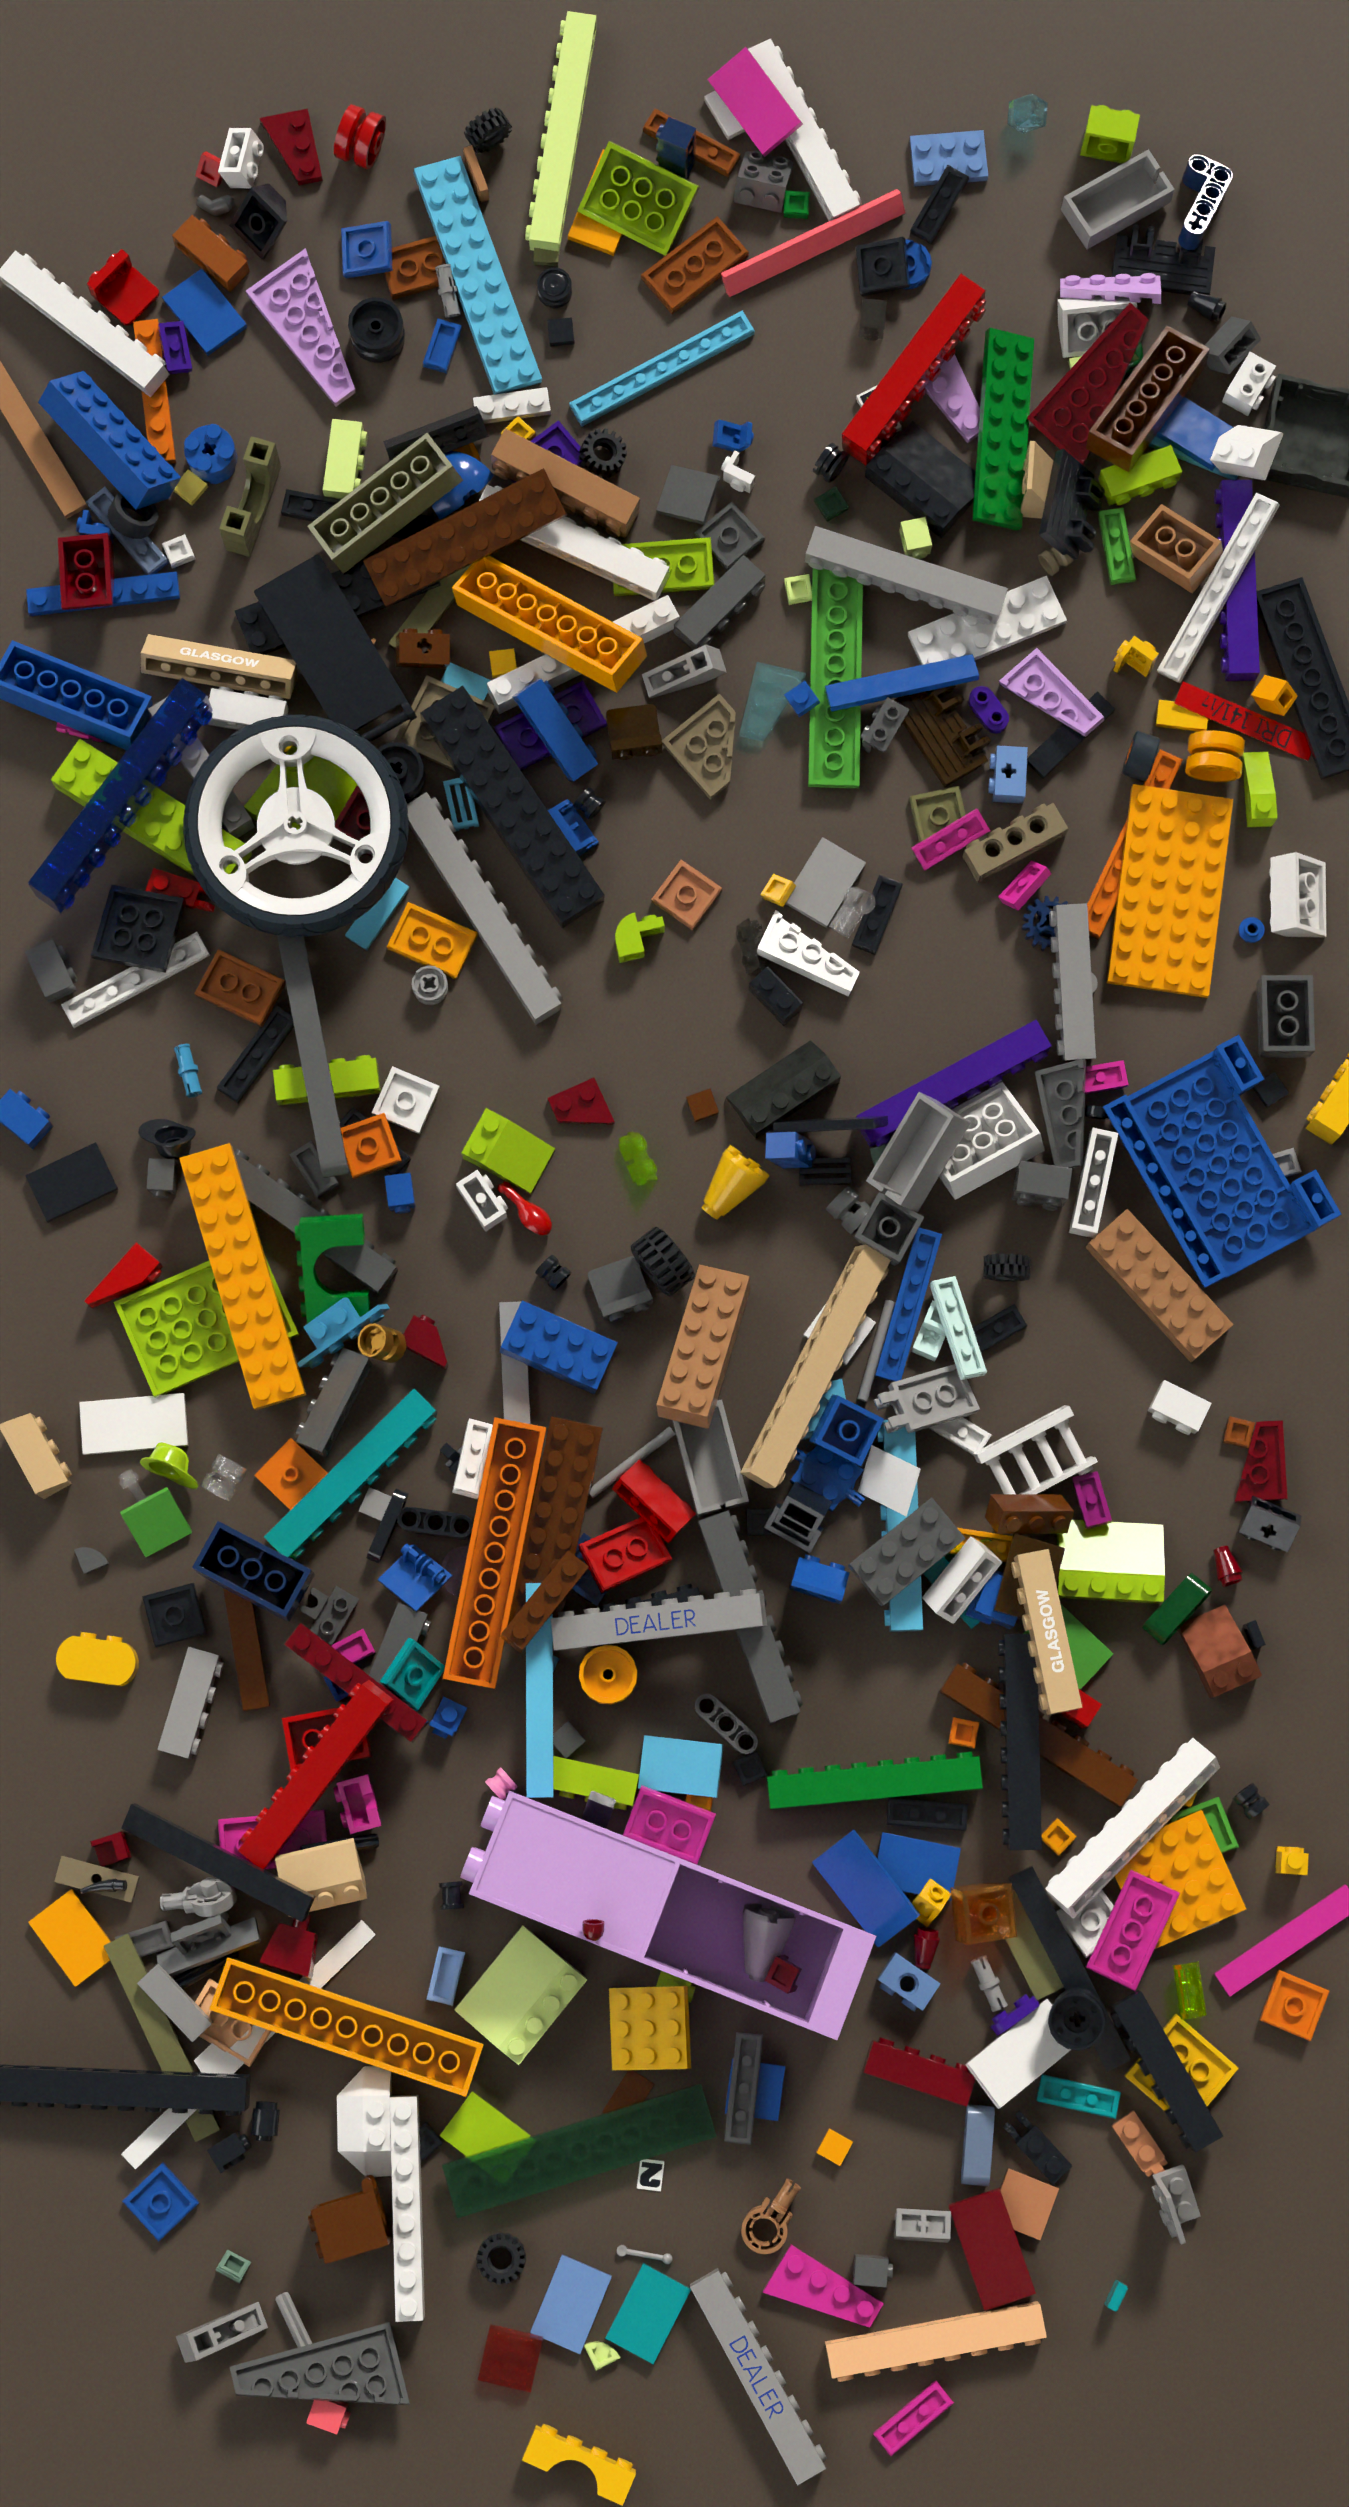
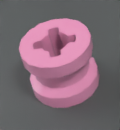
[485,1767,518,1800]

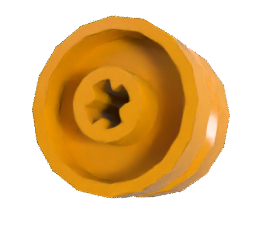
[1185,730,1245,782]
[579,1645,637,1705]

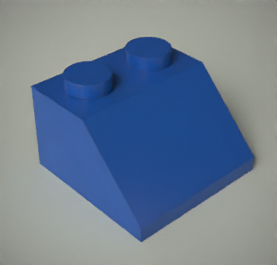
[789,1554,850,1604]

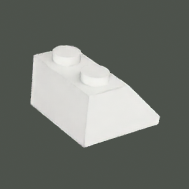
[1210,425,1283,480]

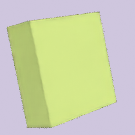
[784,574,812,605]

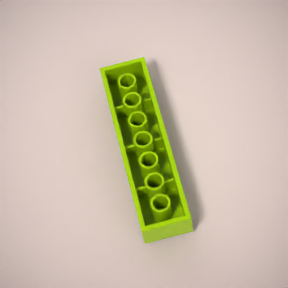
[51,739,252,878]

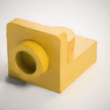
[912,1879,951,1927]

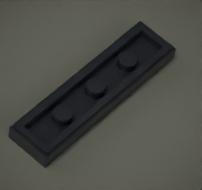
[1027,691,1115,779]
[216,1005,294,1104]

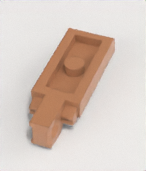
[1111,2110,1167,2177]

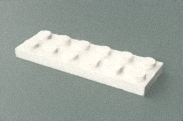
[908,576,1067,665]

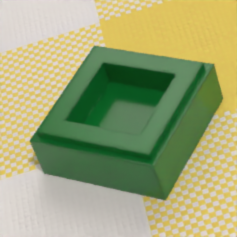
[783,191,810,219]

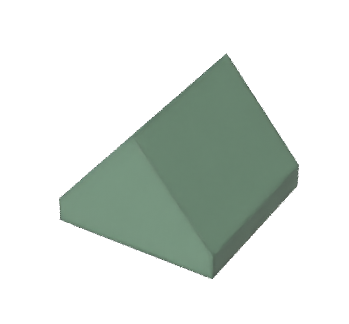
[216,2249,251,2284]

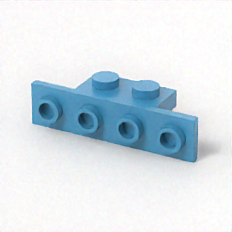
[297,1297,390,1368]

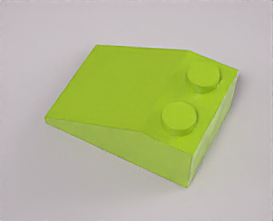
[461,1108,555,1194]

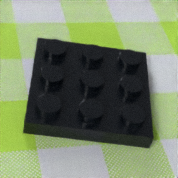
[91,884,186,973]

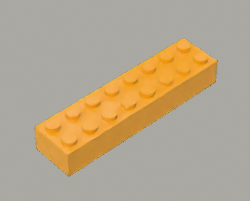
[452,556,647,693]

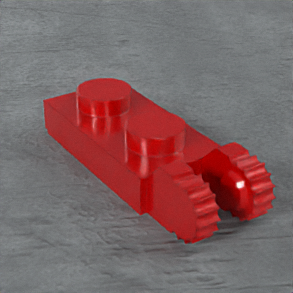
[145,868,215,912]

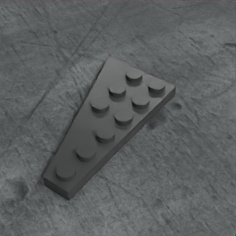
[230,2322,410,2405]

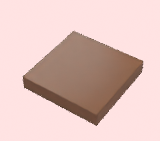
[651,860,722,930]
[1000,2168,1059,2240]

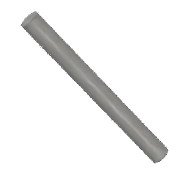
[857,1300,895,1402]
[589,1426,676,1498]

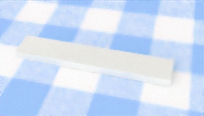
[61,932,210,1028]

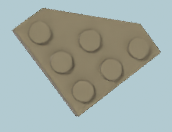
[662,694,736,800]

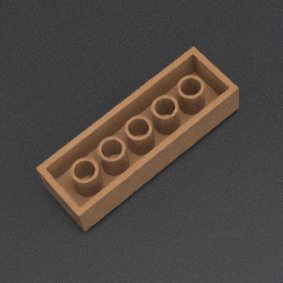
[491,428,640,538]
[1086,1209,1234,1363]
[656,1264,751,1429]

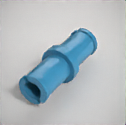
[174,1044,203,1098]

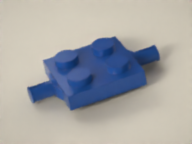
[790,1445,865,1513]

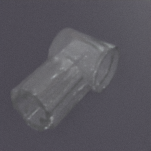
[829,887,875,939]

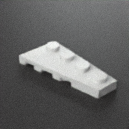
[755,910,859,996]

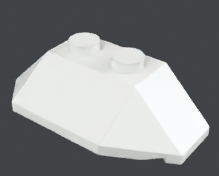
[337,2066,392,2177]

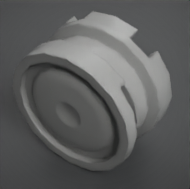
[411,966,448,1005]

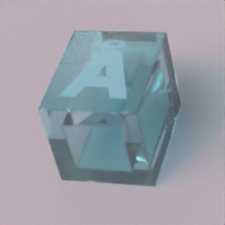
[1007,93,1048,134]

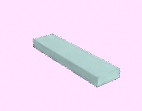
[929,1276,987,1380]

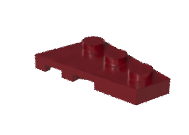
[259,108,323,185]
[1235,1420,1288,1502]

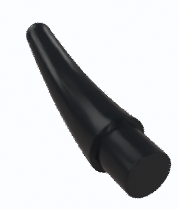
[80,1878,127,1894]

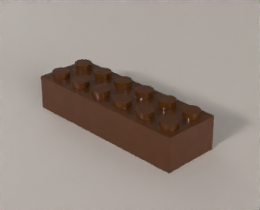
[1086,326,1210,472]

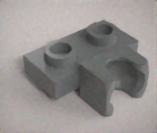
[299,1586,359,1645]

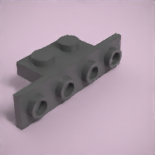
[156,1914,261,1976]

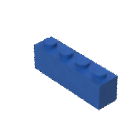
[512,679,598,781]

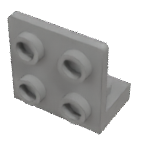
[1151,2164,1201,2245]

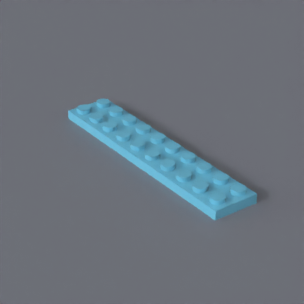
[413,156,542,395]

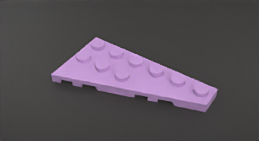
[246,248,356,407]

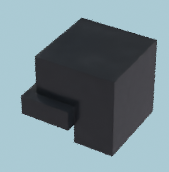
[764,1482,832,1553]

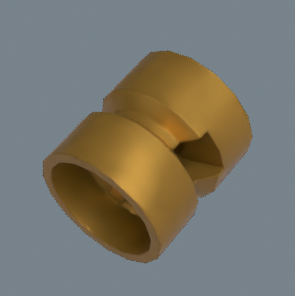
[358,1323,406,1363]

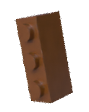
[985,1494,1074,1534]

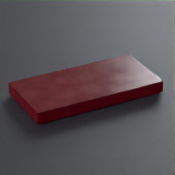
[948,2187,1036,2311]

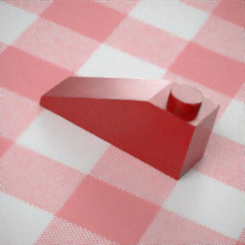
[84,1242,163,1308]

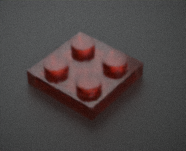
[478,2324,543,2393]

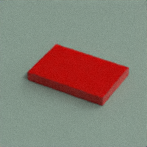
[578,1517,672,1593]

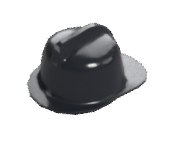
[138,1119,196,1159]

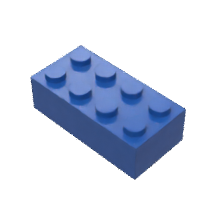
[500,1301,618,1395]

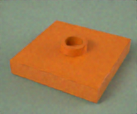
[341,1113,402,1179]
[254,1438,328,1510]
[1259,1970,1329,2041]

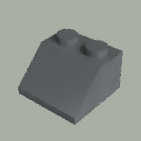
[854,1192,924,1266]

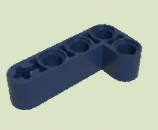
[1178,155,1233,250]

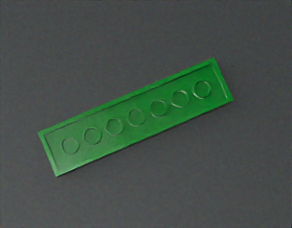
[972,328,1034,531]

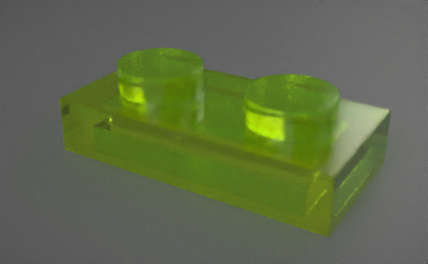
[1173,1961,1207,2020]

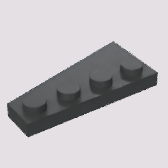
[1035,1059,1086,1168]

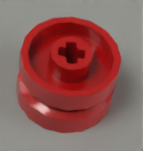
[334,104,386,169]

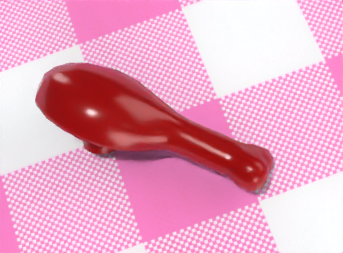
[497,1181,552,1235]

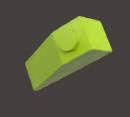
[1242,752,1277,827]

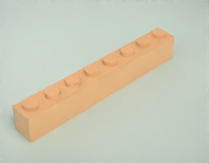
[825,2301,1047,2382]

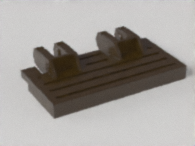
[894,685,991,788]

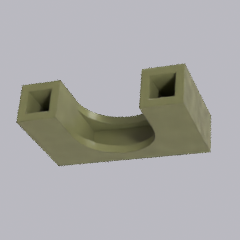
[219,436,281,557]

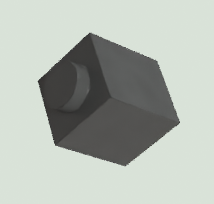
[147,1158,178,1198]
[853,2254,893,2287]

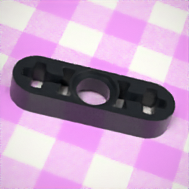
[366,1488,409,1564]

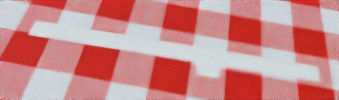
[121,1920,376,2169]

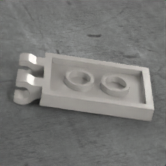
[873,1364,980,1434]

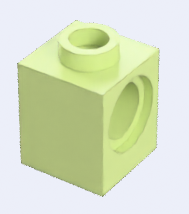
[899,517,932,559]

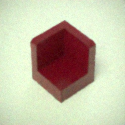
[90,1832,132,1867]
[764,1955,802,1994]

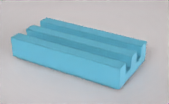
[443,778,479,831]

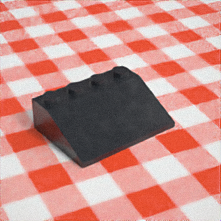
[865,421,976,539]

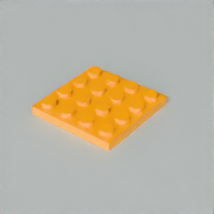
[1115,1810,1246,1949]

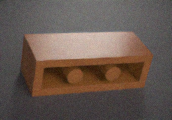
[172,215,250,292]

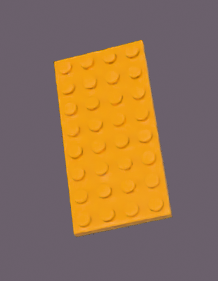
[1106,784,1233,998]

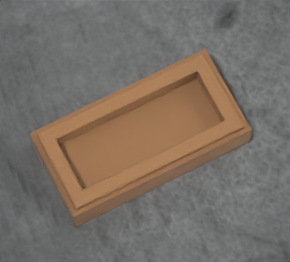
[463,145,489,203]

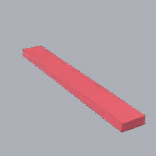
[721,189,905,297]

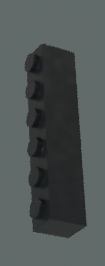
[1110,1990,1223,2153]

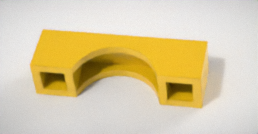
[522,2424,636,2506]

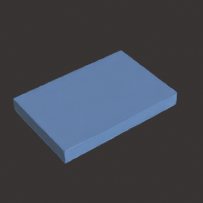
[530,2254,612,2354]

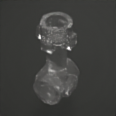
[118,1469,152,1504]

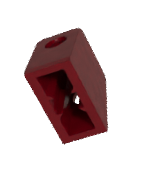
[260,1915,318,1979]

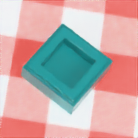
[1104,2279,1128,2312]

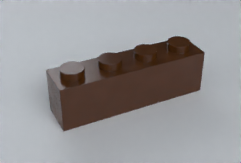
[500,1550,589,1653]

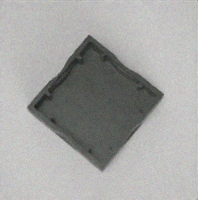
[1264,373,1349,498]

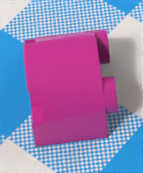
[333,1774,381,1834]

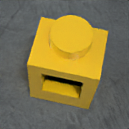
[1275,1846,1309,1875]

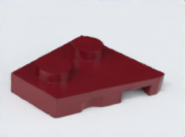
[547,1078,615,1125]

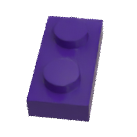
[158,321,192,374]

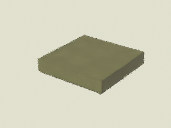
[909,786,966,843]

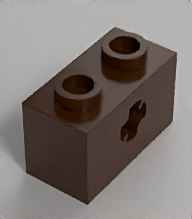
[396,628,450,669]

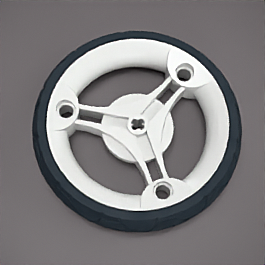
[183,715,409,937]

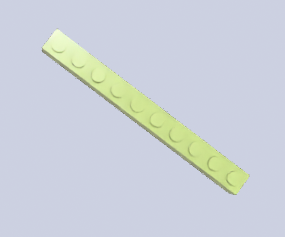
[525,11,597,252]

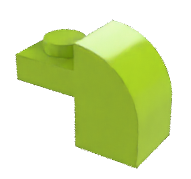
[615,912,665,963]

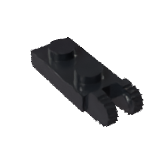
[1003,2111,1072,2185]

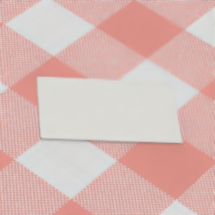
[858,1445,921,1517]

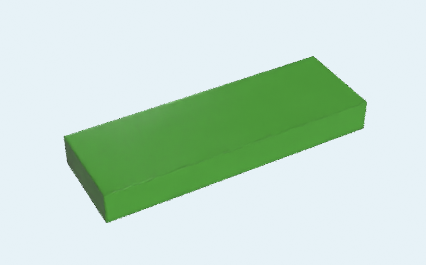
[1098,508,1136,585]

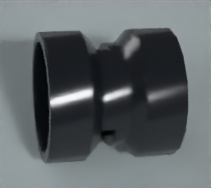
[535,1254,572,1291]
[1232,1783,1270,1820]

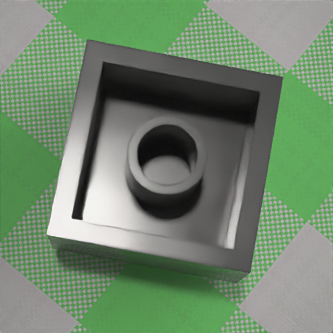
[1011,1160,1072,1211]

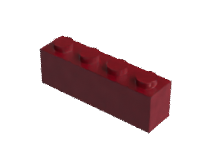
[862,2037,975,2107]

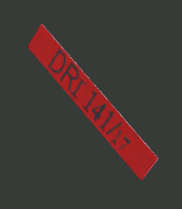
[1174,681,1311,761]

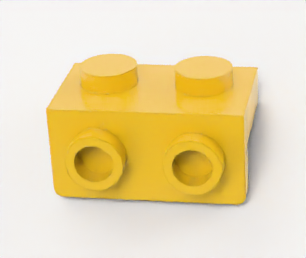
[1113,636,1159,677]

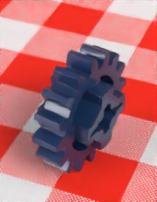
[1022,896,1068,952]

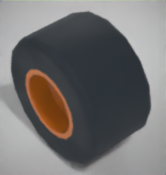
[1123,731,1160,781]

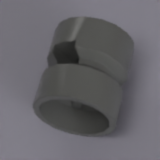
[826,1186,870,1235]

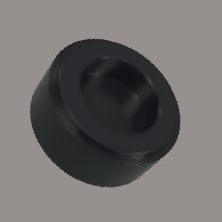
[1085,1106,1109,1119]

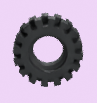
[464,108,512,153]
[579,428,627,479]
[983,1253,1031,1282]
[476,2232,526,2285]

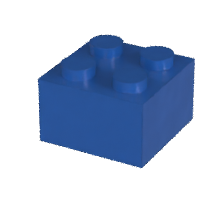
[809,1394,884,1466]

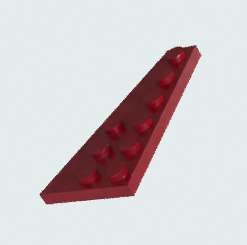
[1027,302,1150,466]

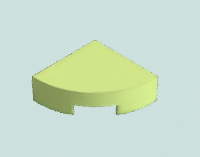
[584,2341,620,2371]

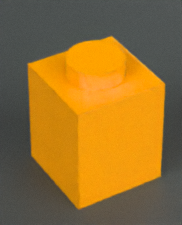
[1251,675,1298,716]

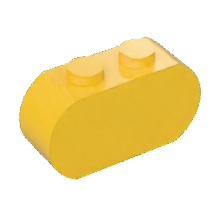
[56,1632,139,1686]

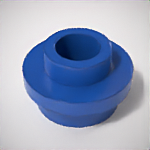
[1238,917,1265,943]

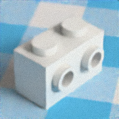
[218,128,264,188]
[1222,352,1276,416]
[456,1170,508,1232]

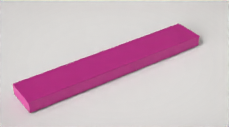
[1213,1884,1349,1997]

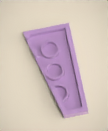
[1060,273,1161,304]
[925,354,980,443]
[999,648,1104,737]

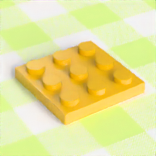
[609,1986,691,2071]
[1124,2014,1239,2110]

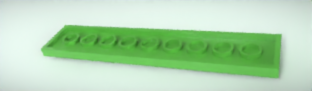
[808,568,863,788]

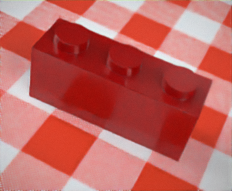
[612,1459,696,1543]

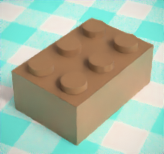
[1130,504,1223,594]

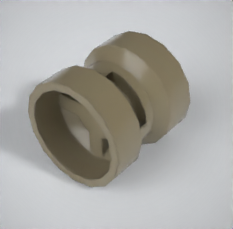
[1038,547,1073,576]

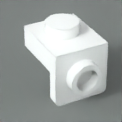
[721,451,755,493]

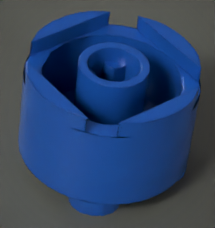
[184,424,238,484]

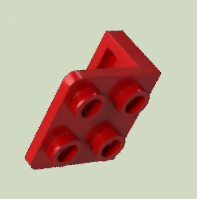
[87,249,160,326]

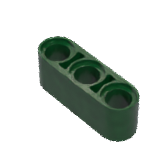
[1142,1573,1212,1646]

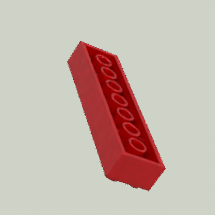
[842,273,986,466]

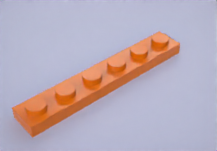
[133,319,176,464]

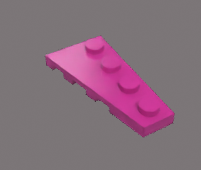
[762,2244,884,2328]

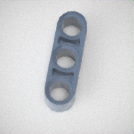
[961,2104,995,2186]

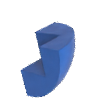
[432,451,494,519]

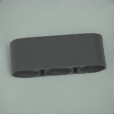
[695,1694,758,1755]

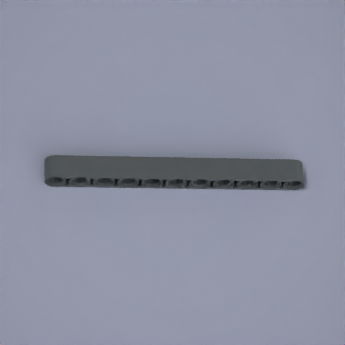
[277,936,349,1178]

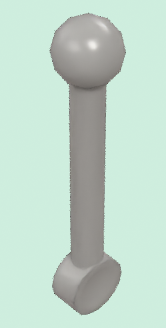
[617,2245,673,2264]

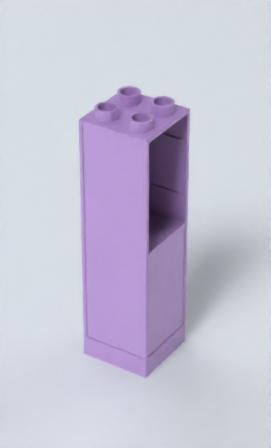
[460,1791,876,2040]

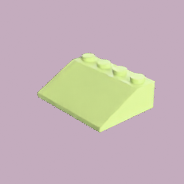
[454,1925,587,2065]

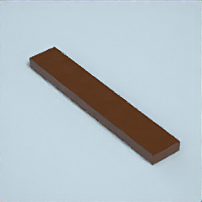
[223,1588,270,1711]

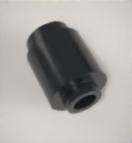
[251,2101,280,2141]

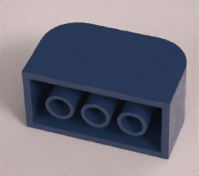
[192,1521,315,1622]

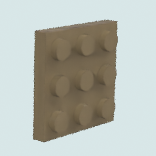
[394,675,496,771]

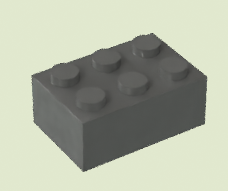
[1256,975,1315,1058]

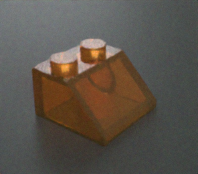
[950,1883,1017,1945]

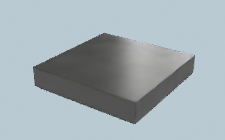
[656,465,720,525]
[694,502,765,571]

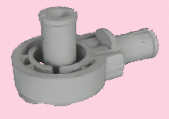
[160,1877,237,1921]

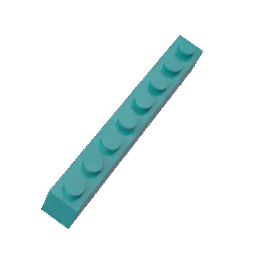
[264,1389,438,1560]

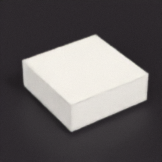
[162,534,195,569]

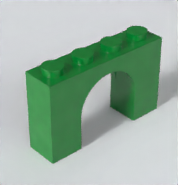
[295,1214,371,1324]

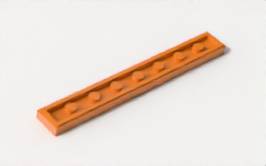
[1087,749,1183,939]

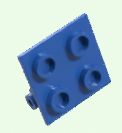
[378,1544,452,1612]

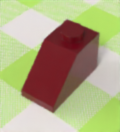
[403,1315,448,1370]

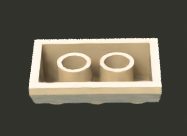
[0,1413,72,1499]
[275,1838,367,1917]

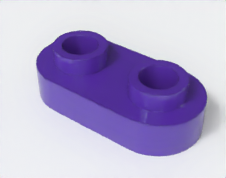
[968,686,1009,733]
[990,1994,1040,2036]

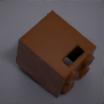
[308,2175,392,2264]

